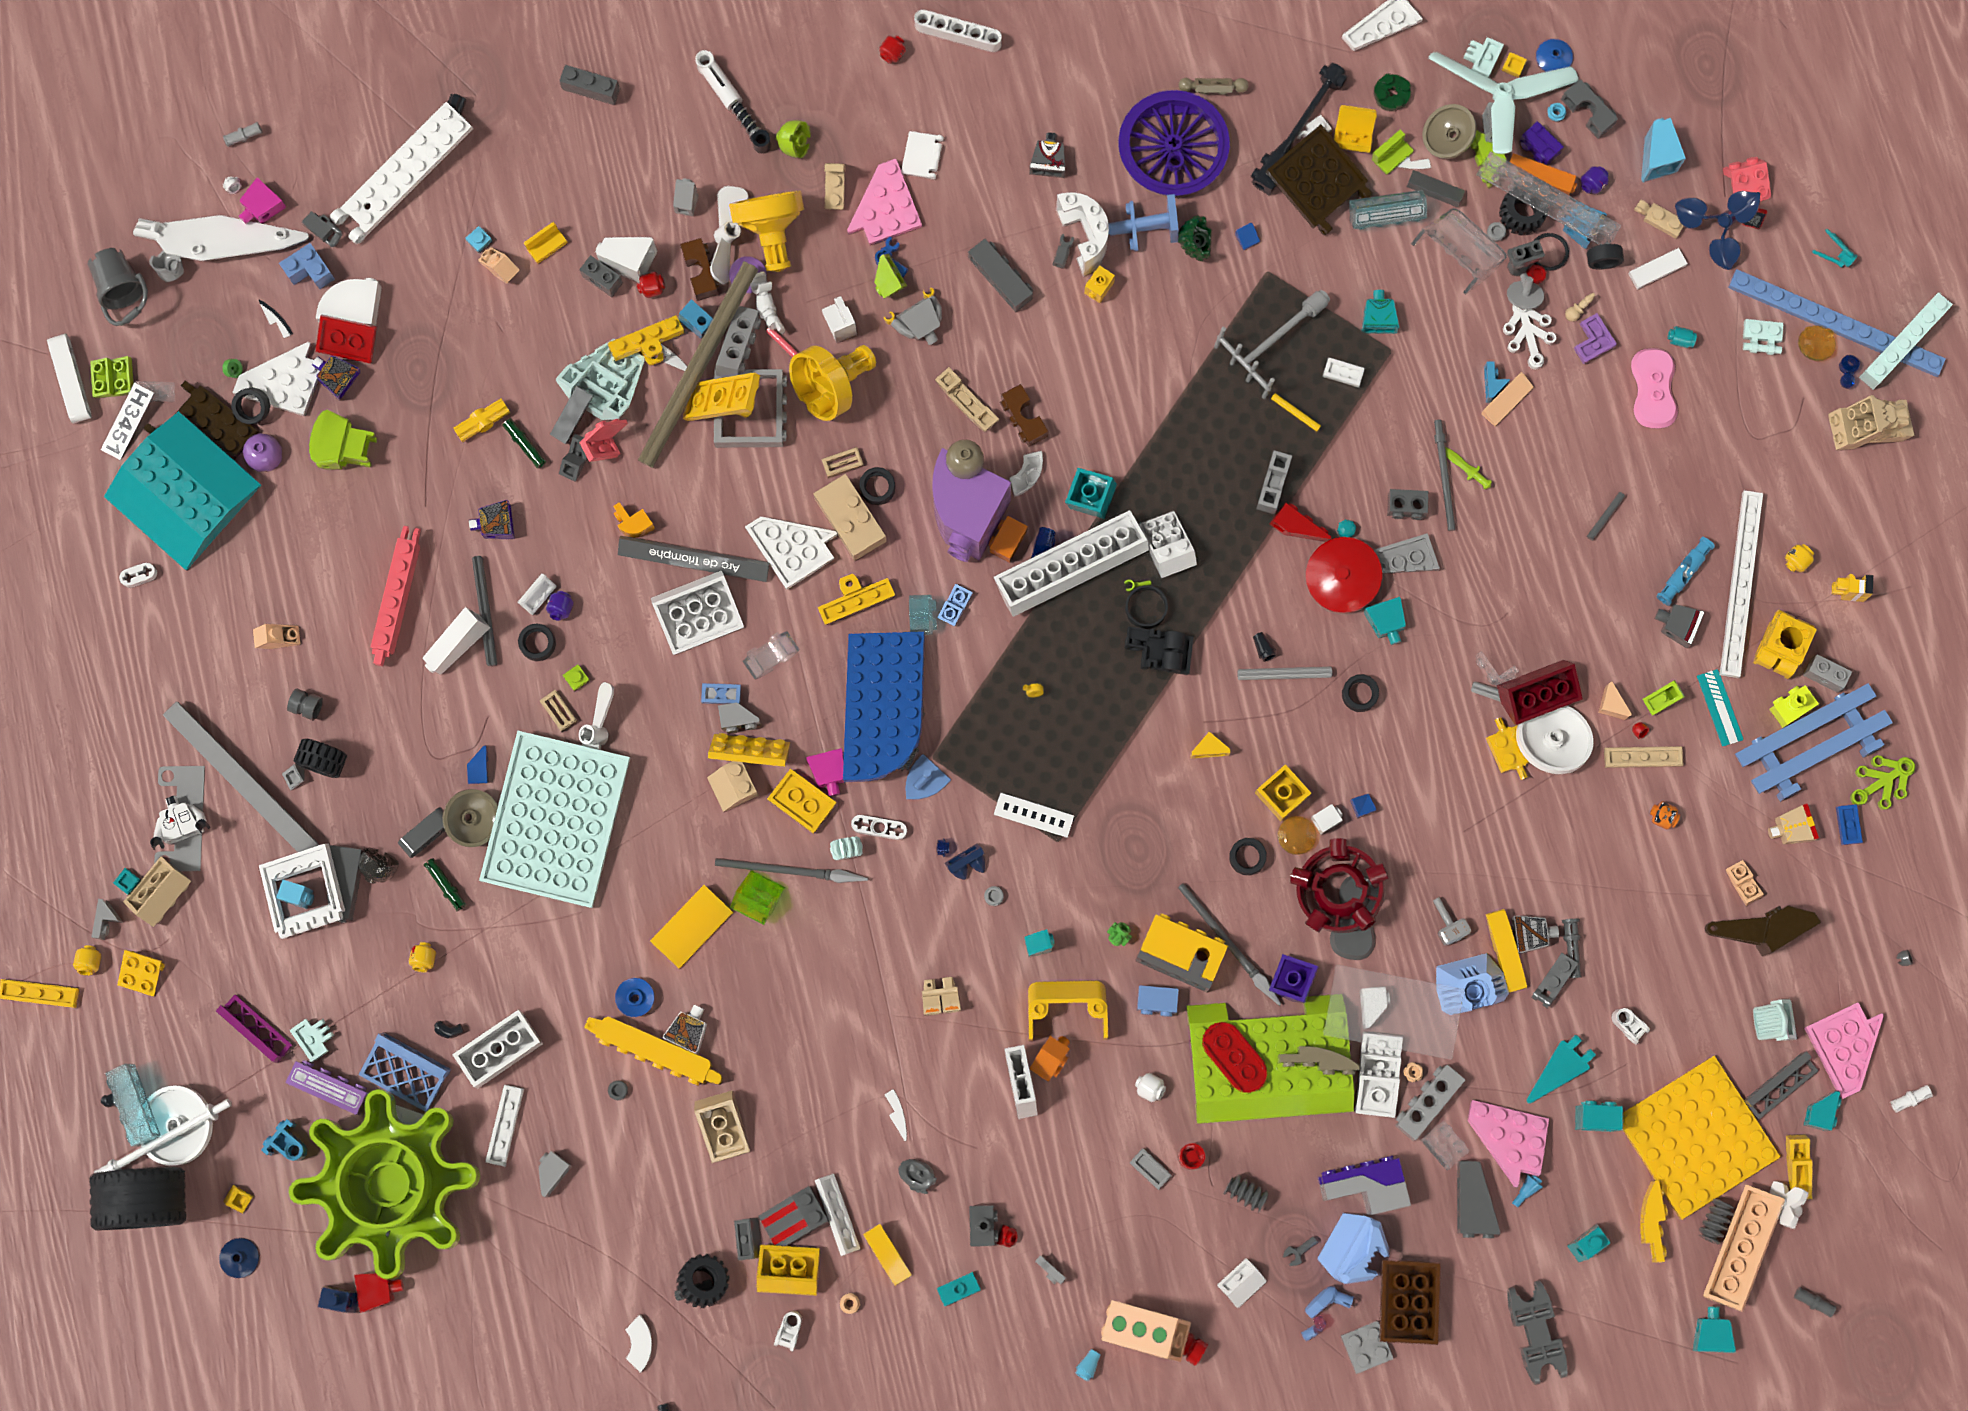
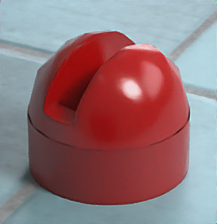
[1632,722,1650,739]

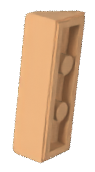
[1481,372,1533,426]

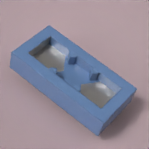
[701,683,741,704]

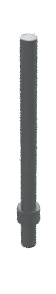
[1434,420,1456,531]

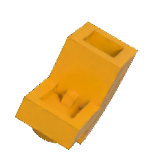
[613,502,655,538]

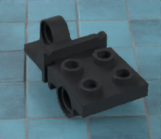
[1124,626,1194,675]

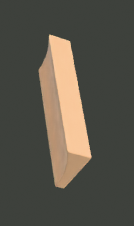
[1703,1185,1785,1312]

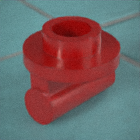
[997,1225,1018,1248]

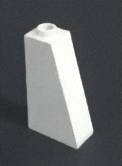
[423,607,491,675]

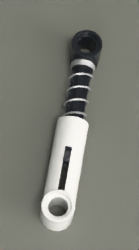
[695,50,771,154]

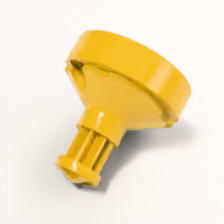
[729,191,804,272]
[789,345,876,421]

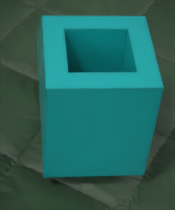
[1024,929,1055,957]
[1804,1091,1841,1131]

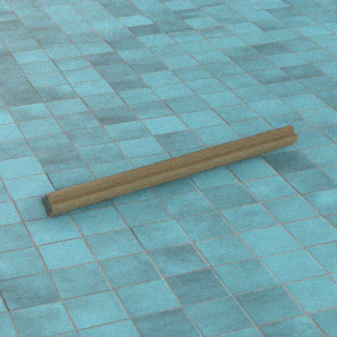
[638,261,759,468]

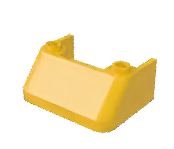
[1028,981,1108,1041]

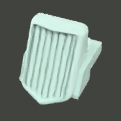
[1753,999,1797,1041]

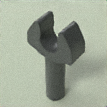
[1282,1237,1318,1266]

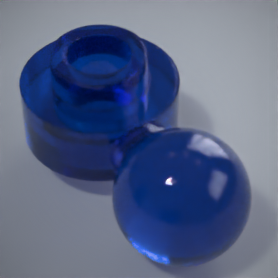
[1839,355,1860,389]

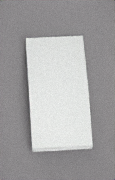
[1355,1031,1403,1118]

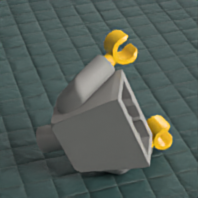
[884,288,942,345]

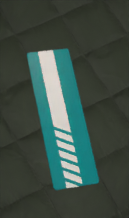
[1697,669,1743,746]

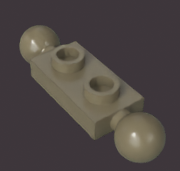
[1178,78,1249,95]

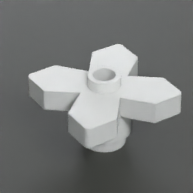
[1769,1181,1808,1229]

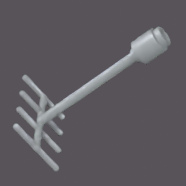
[1214,290,1330,399]

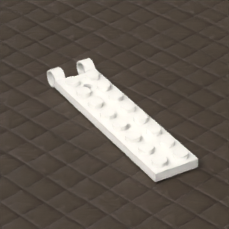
[330,102,473,244]

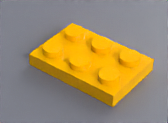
[767,768,837,834]

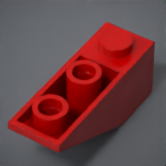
[1269,503,1331,542]

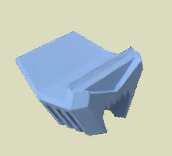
[1436,953,1509,1015]
[1317,1213,1389,1284]

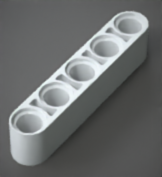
[914,10,1002,52]
[47,333,92,424]

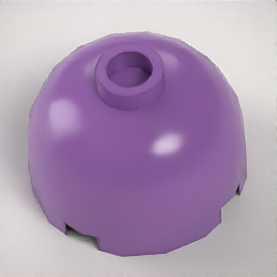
[243,433,282,472]

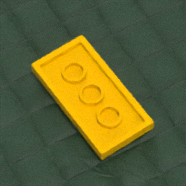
[708,733,790,767]

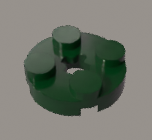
[1373,73,1411,112]

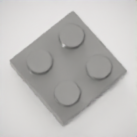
[1340,1321,1393,1374]

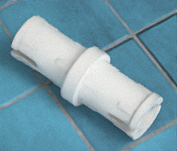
[1890,1085,1933,1113]

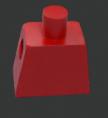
[354,1274,404,1313]

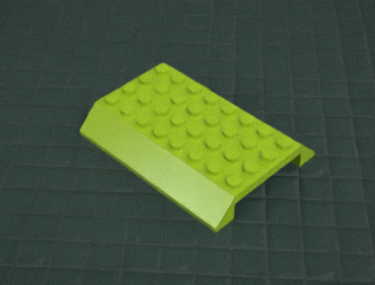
[1186,994,1354,1124]

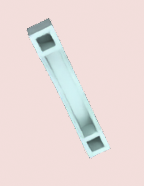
[1859,292,1953,389]

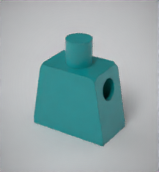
[1364,597,1406,645]
[1693,1307,1736,1353]

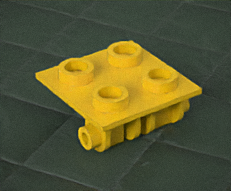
[117,949,165,997]

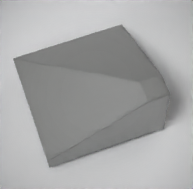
[282,764,305,790]

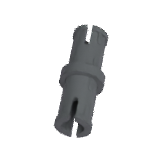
[1794,1287,1836,1318]

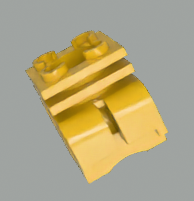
[1753,610,1817,679]

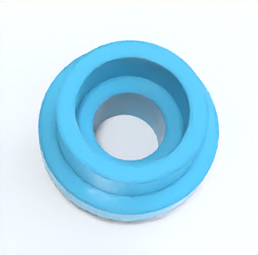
[1547,103,1566,121]

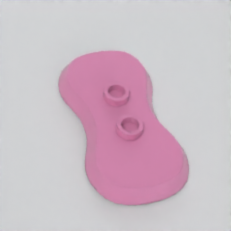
[1631,348,1678,428]

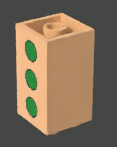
[1101,1301,1191,1362]

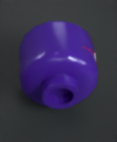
[1581,166,1609,194]
[546,591,574,621]

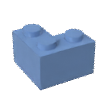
[279,243,335,289]

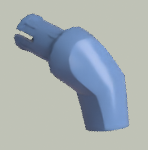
[1305,1286,1354,1318]

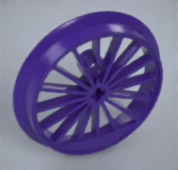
[1118,90,1230,196]

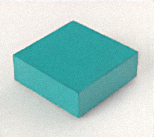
[113,868,141,895]

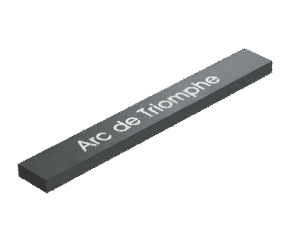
[618,536,769,582]

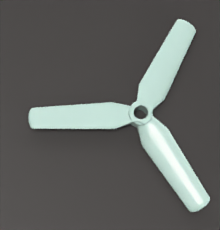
[1429,52,1579,154]

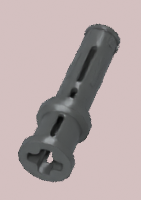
[1562,919,1582,978]

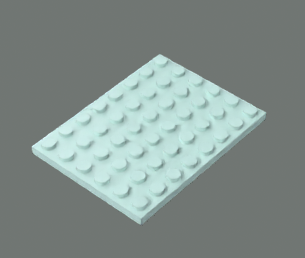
[479,731,630,908]

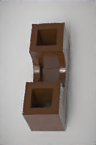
[680,238,720,301]
[1000,384,1049,447]

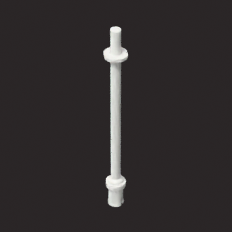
[94,1099,232,1173]

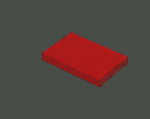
[315,314,377,364]

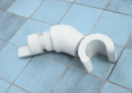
[750,272,785,334]

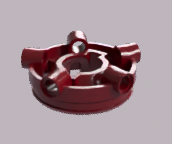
[1290,838,1389,933]

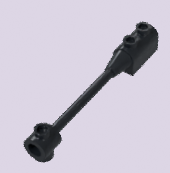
[1251,63,1348,196]

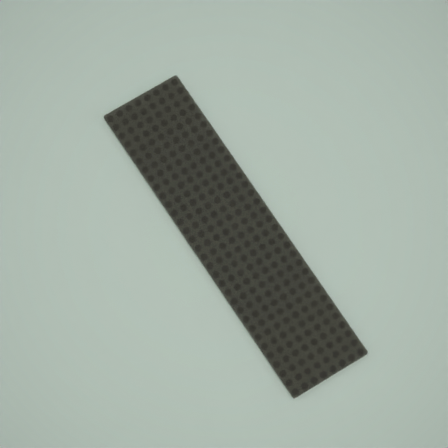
[932,272,1391,842]

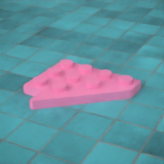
[1804,1003,1883,1099]

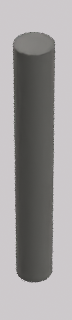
[1587,492,1625,541]

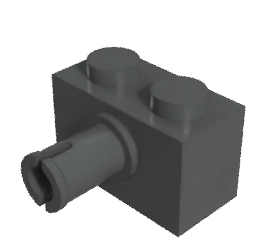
[969,1206,998,1247]

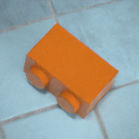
[988,516,1028,563]

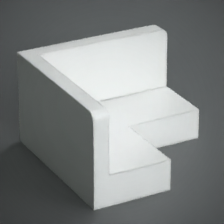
[822,296,857,343]

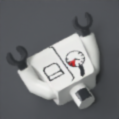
[150,796,211,850]

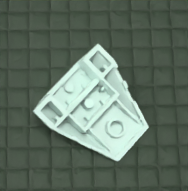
[556,339,645,420]

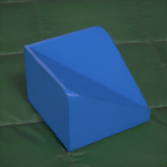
[1350,794,1376,818]

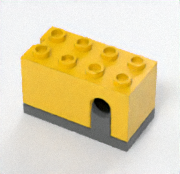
[1136,913,1228,993]

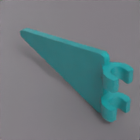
[1526,1035,1596,1104]

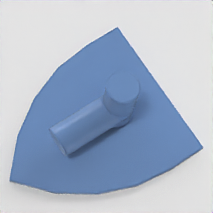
[905,754,951,800]

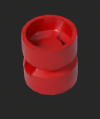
[1178,1143,1205,1170]
[1183,1332,1209,1366]

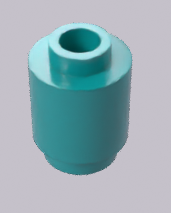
[1667,326,1697,348]

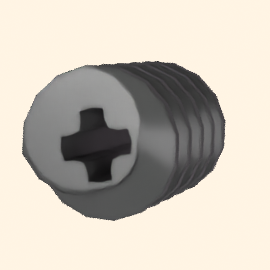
[1223,1174,1269,1213]
[1699,1199,1735,1245]

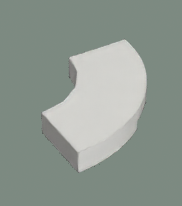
[1010,451,1043,497]
[626,1315,652,1372]

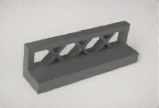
[1744,1051,1818,1120]

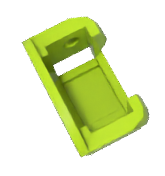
[309,410,377,470]

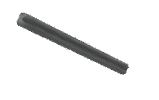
[472,556,497,666]

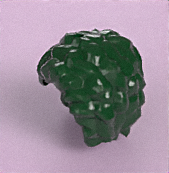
[1178,215,1212,261]

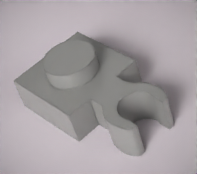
[1035,1255,1066,1284]

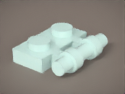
[1743,319,1783,355]

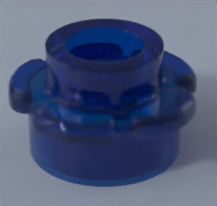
[937,838,949,857]

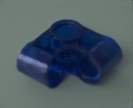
[1031,527,1056,558]

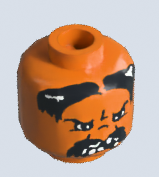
[1650,801,1680,830]

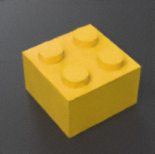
[1255,764,1311,822]

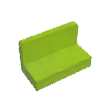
[1372,129,1413,175]

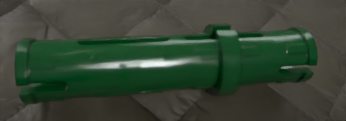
[502,418,547,469]
[423,858,467,912]

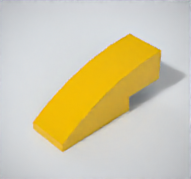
[1786,1135,1812,1199]
[863,1224,911,1286]

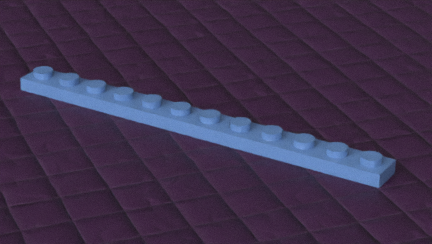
[1728,269,1946,377]

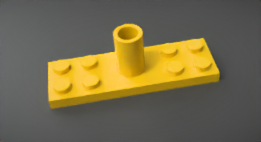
[682,373,760,421]

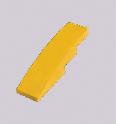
[1485,909,1527,993]

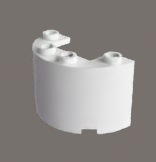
[1056,192,1109,277]

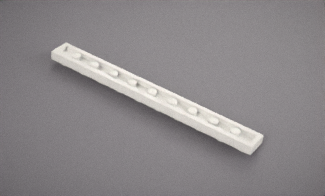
[1720,490,1763,678]

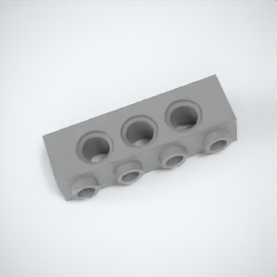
[716,306,761,378]
[1395,1065,1465,1141]

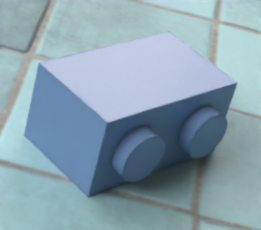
[1137,985,1178,1017]

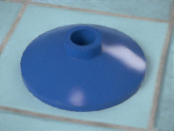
[1536,39,1573,72]
[615,978,654,1017]

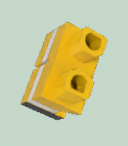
[1831,574,1874,602]

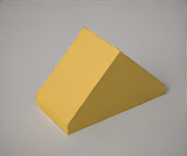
[1190,732,1230,759]

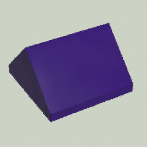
[1269,954,1319,1003]

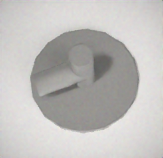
[1507,273,1544,309]

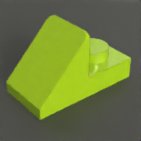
[1642,680,1685,716]

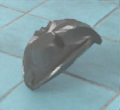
[899,1159,937,1194]

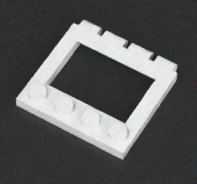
[259,844,345,939]

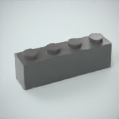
[968,239,1033,313]

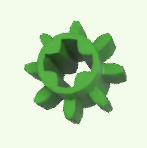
[1107,922,1132,946]

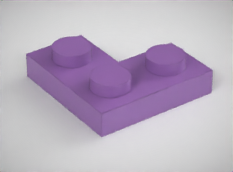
[1574,313,1617,364]

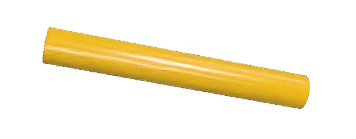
[1271,393,1321,432]

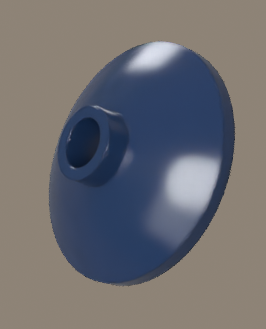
[219,1238,259,1278]

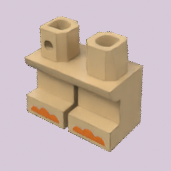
[922,977,961,1016]

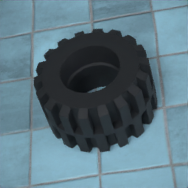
[1499,183,1549,235]
[293,738,347,778]
[676,1254,730,1308]

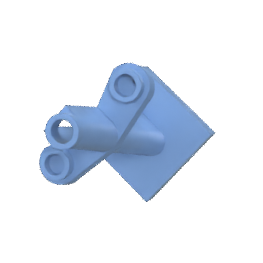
[1108,194,1178,251]

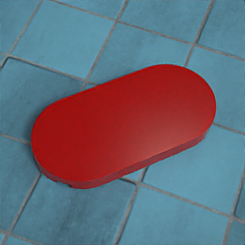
[1202,1022,1267,1093]

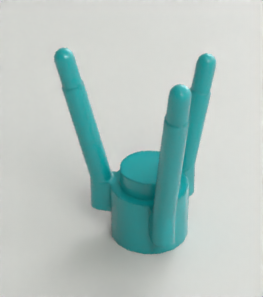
[1812,229,1858,268]

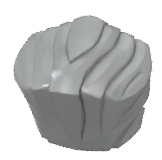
[149,250,184,282]

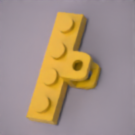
[607,315,684,366]
[818,574,895,625]

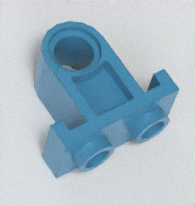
[261,1119,308,1161]

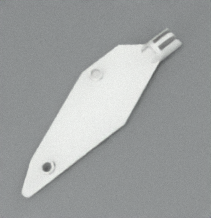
[133,215,309,261]

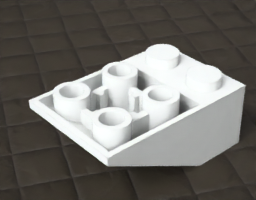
[1139,511,1197,578]

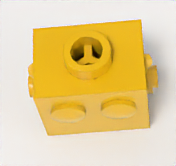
[1084,265,1115,303]

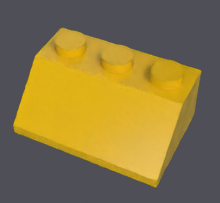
[756,1245,820,1295]

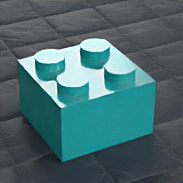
[1065,468,1117,519]
[1575,1101,1623,1132]

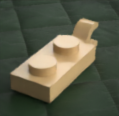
[1634,200,1683,239]

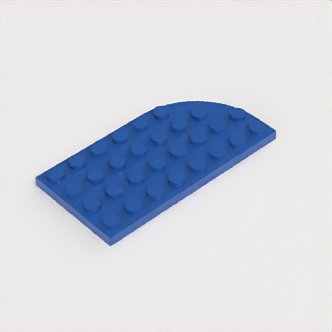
[843,632,925,782]

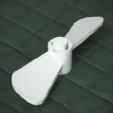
[710,186,748,284]
[579,682,614,750]

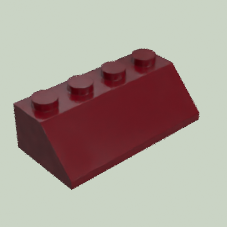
[1497,660,1583,725]

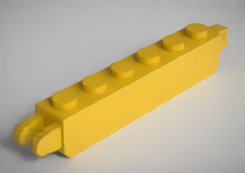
[584,1017,723,1086]

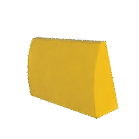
[650,885,733,969]

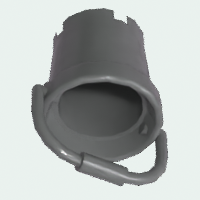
[87,248,148,326]

